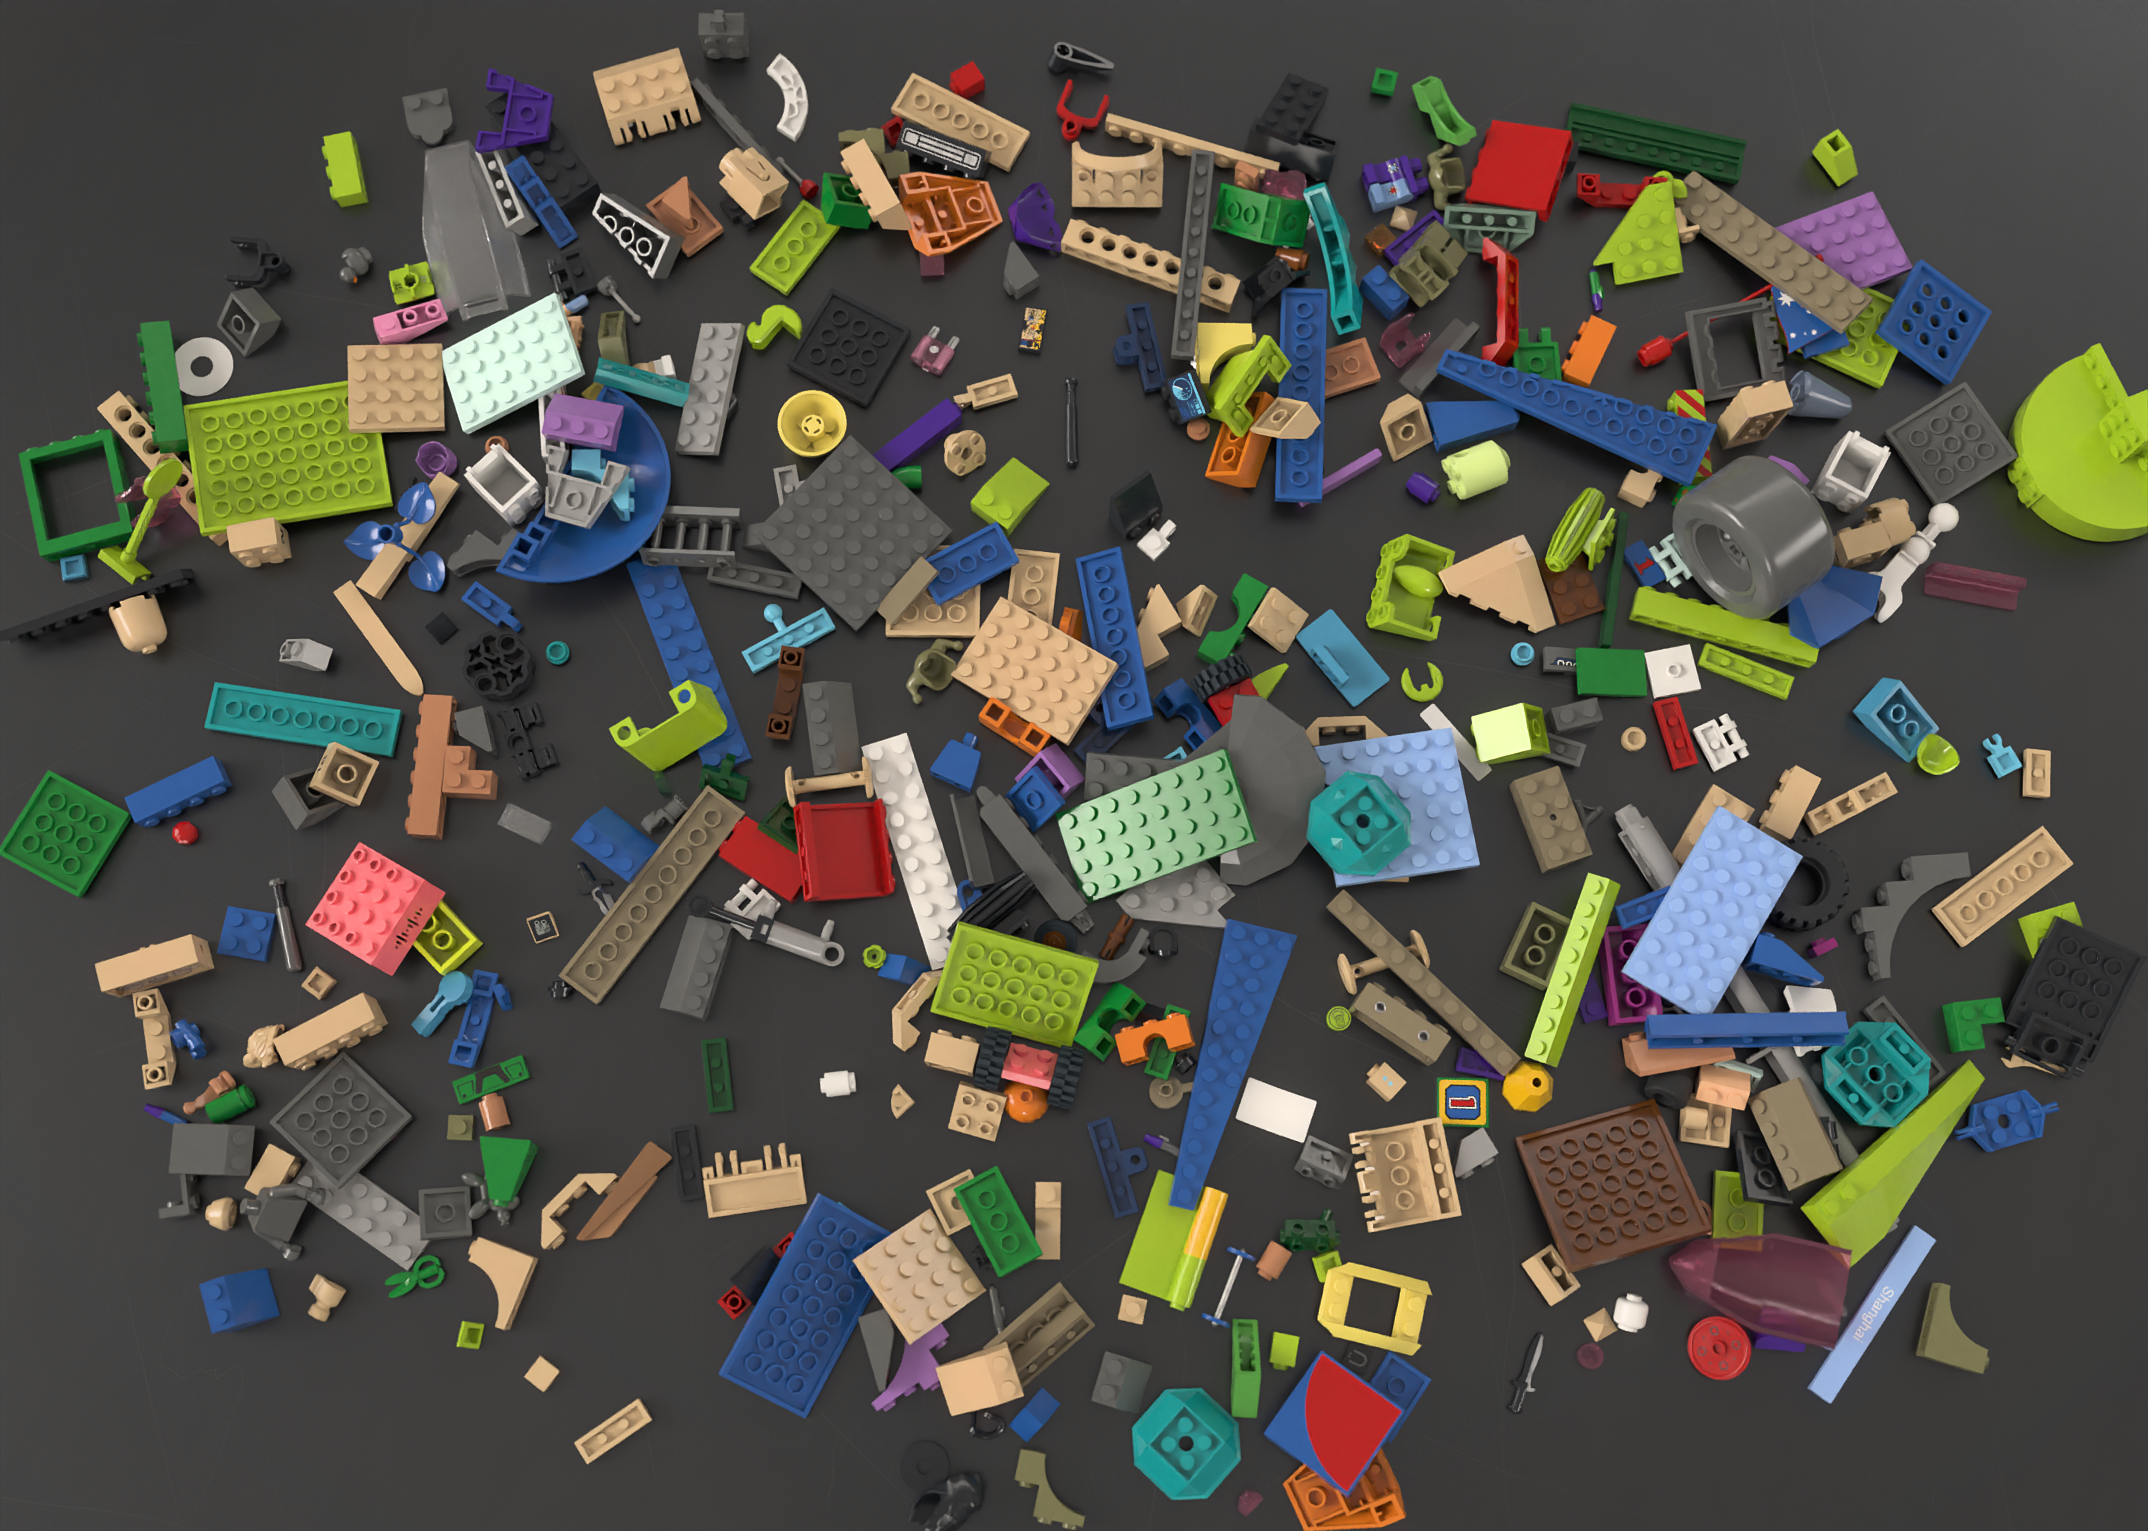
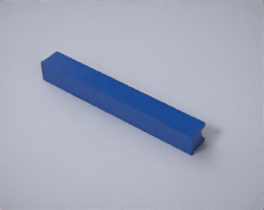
[1644,1011,1849,1049]

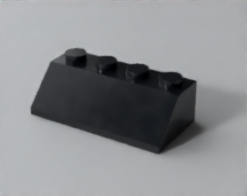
[1244,117,1341,180]

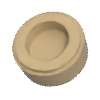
[1621,727,1646,752]

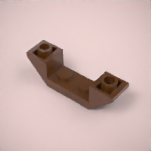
[765,645,805,741]

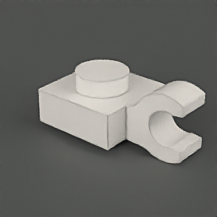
[1137,519,1176,561]

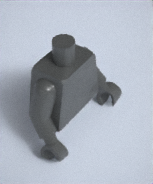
[240,1183,326,1261]

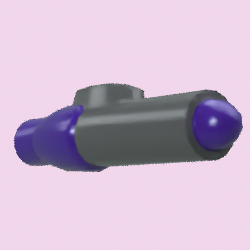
[1144,1133,1180,1157]

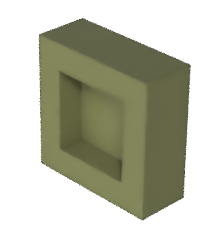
[447,1115,475,1141]

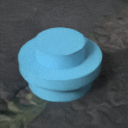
[1511,642,1535,666]

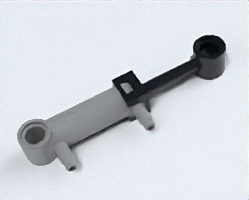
[687,893,844,966]

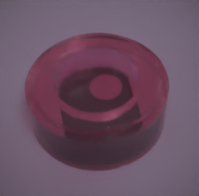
[1577,1343,1603,1369]

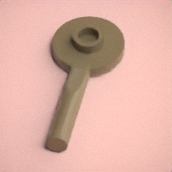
[1149,1075,1193,1109]

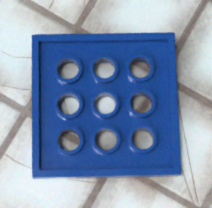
[1875,259,1992,385]

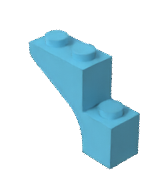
[572,449,635,521]

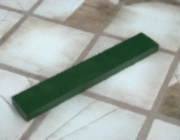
[1598,512,1629,649]

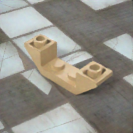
[1306,716,1388,747]
[892,970,942,1052]
[132,988,177,1090]
[541,1173,621,1250]

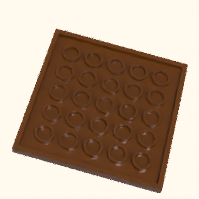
[1515,1099,1712,1273]

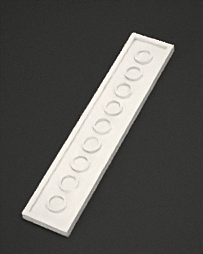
[861,733,962,971]

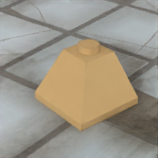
[1380,394,1433,462]
[1250,397,1321,439]

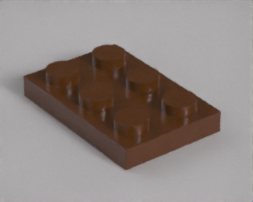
[1536,552,1605,626]

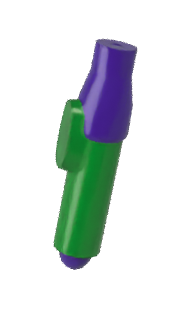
[1589,269,1604,312]

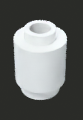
[820,1070,856,1097]

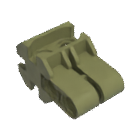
[1389,220,1468,308]

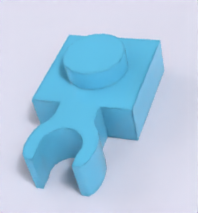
[1983,734,2022,778]

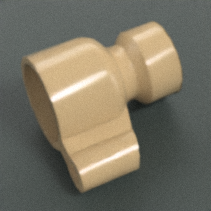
[308,1274,346,1322]

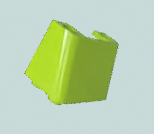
[1366,534,1455,641]
[609,680,727,772]

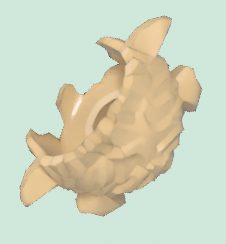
[243,1024,285,1068]

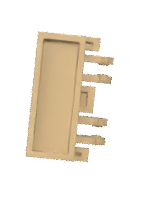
[702,1143,807,1218]

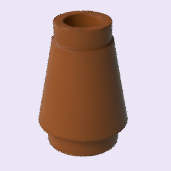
[1275,247,1310,271]

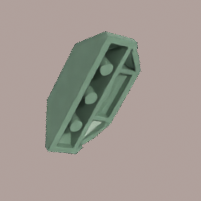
[1443,203,1536,253]

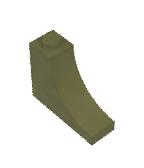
[598,310,630,392]
[1916,1283,1989,1374]

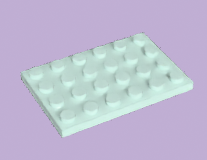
[442,293,585,434]

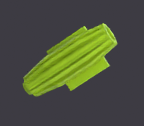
[1545,488,1617,572]

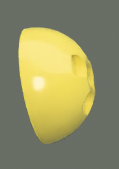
[778,390,847,458]

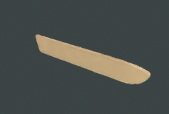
[333,580,424,696]

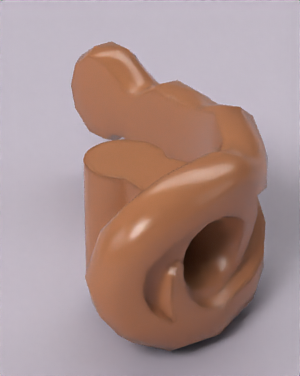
[183,1071,236,1115]

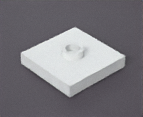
[1644,644,1701,699]

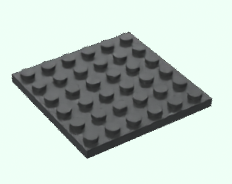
[753,435,952,631]

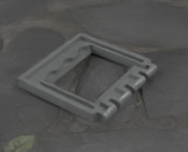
[1685,297,1787,402]

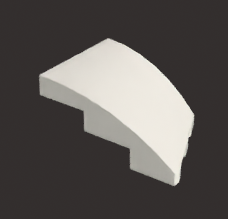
[1783,985,1837,1057]

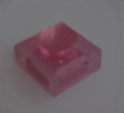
[920,252,944,276]
[1237,1490,1263,1517]

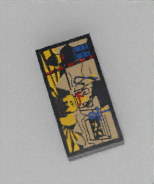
[1018,306,1048,354]

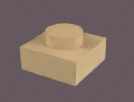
[1118,1294,1147,1325]

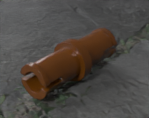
[1098,913,1136,961]

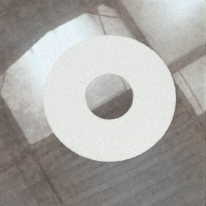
[175,337,233,396]

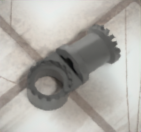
[641,794,689,835]

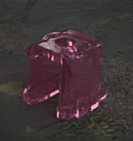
[115,476,181,528]

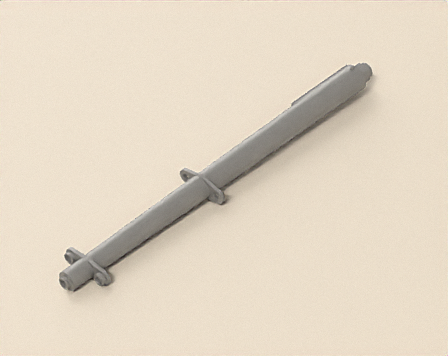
[1614,804,1900,1233]

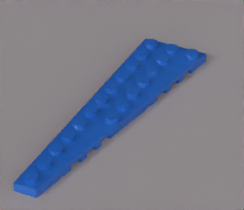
[1435,349,1718,487]
[1168,919,1298,1211]

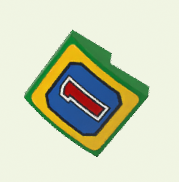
[1437,1077,1490,1128]

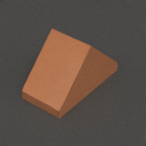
[662,177,694,229]

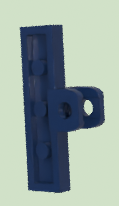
[1113,302,1167,392]
[1073,696,1156,764]
[1087,1116,1149,1219]

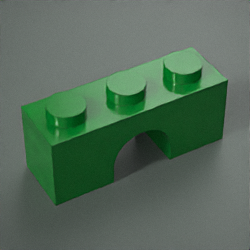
[1073,982,1146,1061]

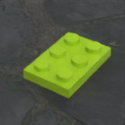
[1710,1170,1764,1250]

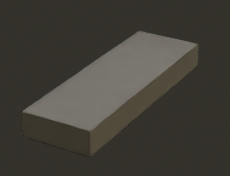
[877,556,940,625]

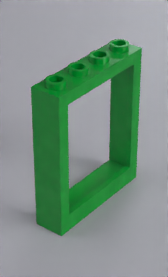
[18,429,137,563]

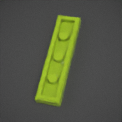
[1697,643,1795,700]

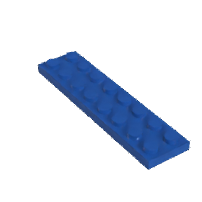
[1076,546,1155,731]

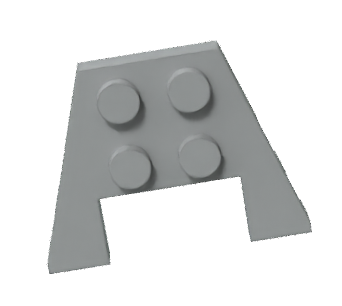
[545,444,630,529]

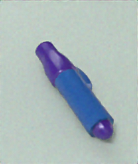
[144,1103,190,1125]

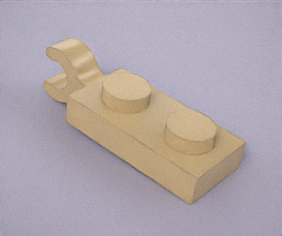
[954,373,1018,410]

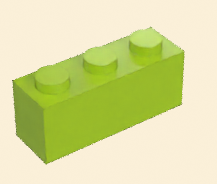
[322,131,368,208]

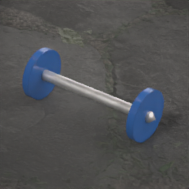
[1201,1247,1256,1328]

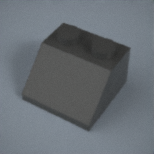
[217,288,281,357]
[272,766,346,830]
[1091,1350,1153,1415]

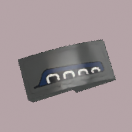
[1543,646,1577,675]

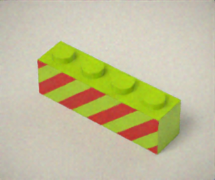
[1667,389,1712,485]

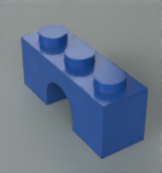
[1153,678,1222,750]

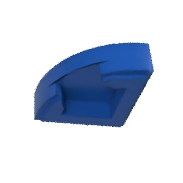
[493,983,513,1012]

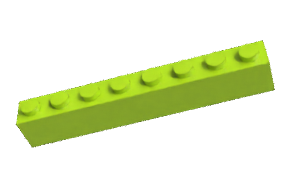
[1628,586,1819,668]
[1524,873,1621,1068]

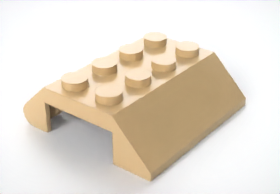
[593,48,701,146]
[1349,1117,1462,1232]

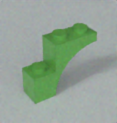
[1412,76,1477,146]

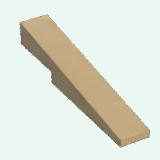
[356,471,460,600]

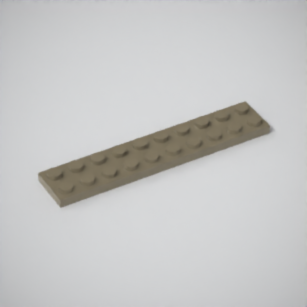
[1673,171,1873,334]
[559,785,746,1005]

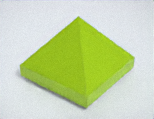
[457,1321,485,1349]

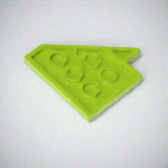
[1593,181,1683,285]

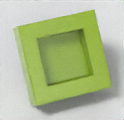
[1312,1250,1342,1283]

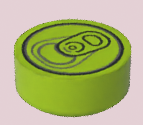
[1326,1006,1351,1031]

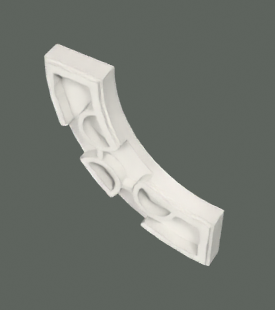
[767,53,808,142]

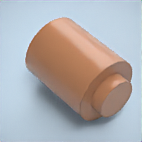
[478,1093,511,1132]
[1256,1241,1292,1281]

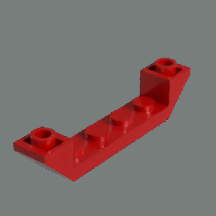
[1481,237,1519,367]

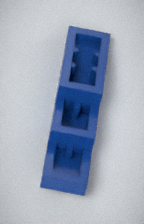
[504,155,578,249]

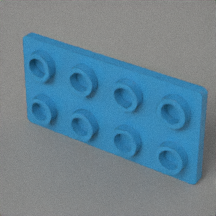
[1295,609,1389,708]

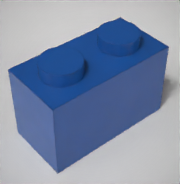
[1359,265,1410,321]

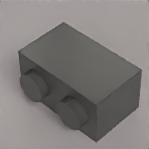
[1546,697,1603,736]

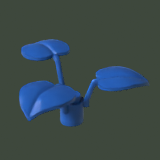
[344,482,446,592]

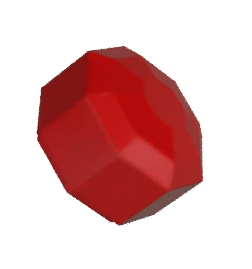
[172,821,198,845]

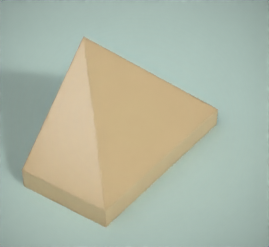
[1176,585,1218,637]

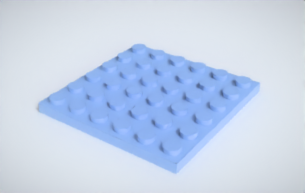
[1314,728,1480,887]

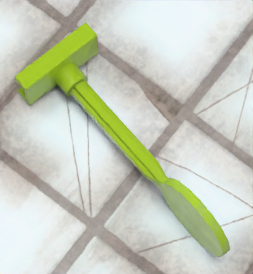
[98,458,183,585]

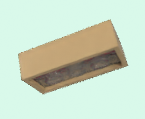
[95,934,214,998]

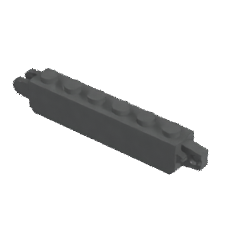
[976,786,1094,934]

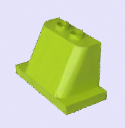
[1205,335,1291,438]

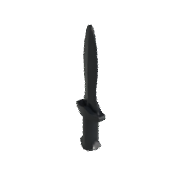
[1508,1332,1543,1414]

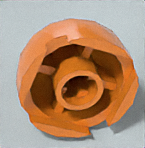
[1002,1080,1049,1123]

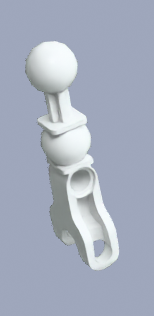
[1869,503,1959,623]

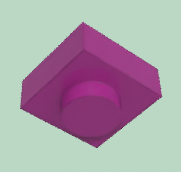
[1806,937,1838,959]

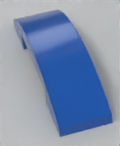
[448,969,499,1069]

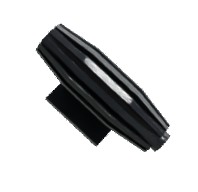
[946,869,1036,943]

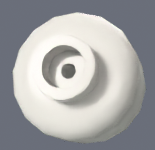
[1613,1293,1649,1332]

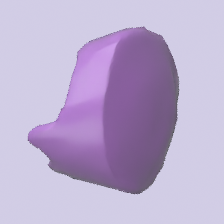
[415,441,457,480]

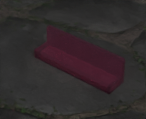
[1923,561,2027,611]

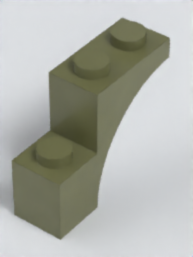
[838,128,910,188]
[1015,1447,1085,1530]

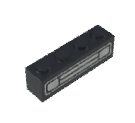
[896,120,992,180]

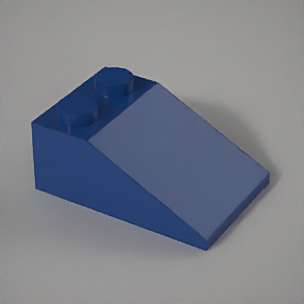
[1741,932,1824,987]

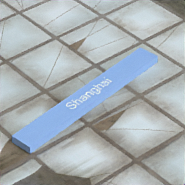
[1808,1225,1936,1404]

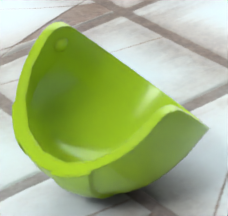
[1917,733,1960,775]

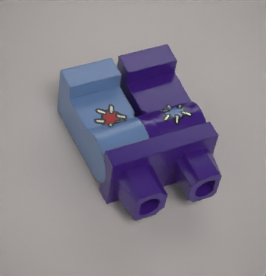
[1361,155,1429,213]

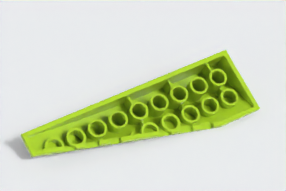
[1801,1060,1985,1268]

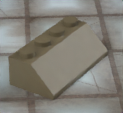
[1747,1077,1843,1191]

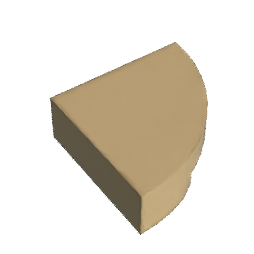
[891,1084,915,1119]

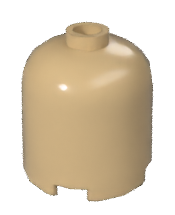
[108,595,167,654]

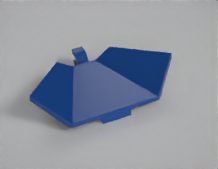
[1787,565,1883,649]

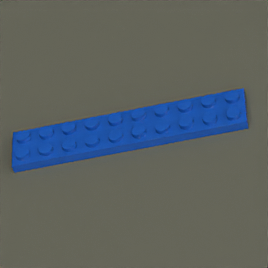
[1275,288,1327,503]
[626,548,753,768]

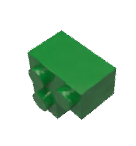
[1942,997,2005,1054]

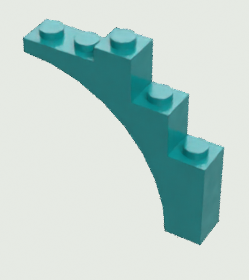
[1303,182,1363,335]

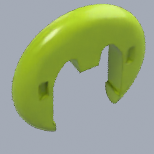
[1401,662,1443,702]

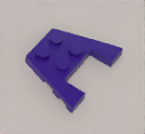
[475,68,555,154]

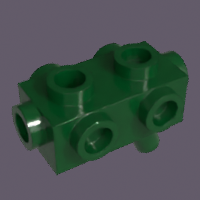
[1280,1209,1340,1253]

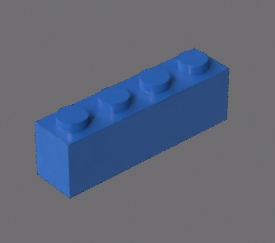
[124,756,232,828]

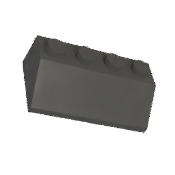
[802,681,863,777]
[660,916,735,1021]

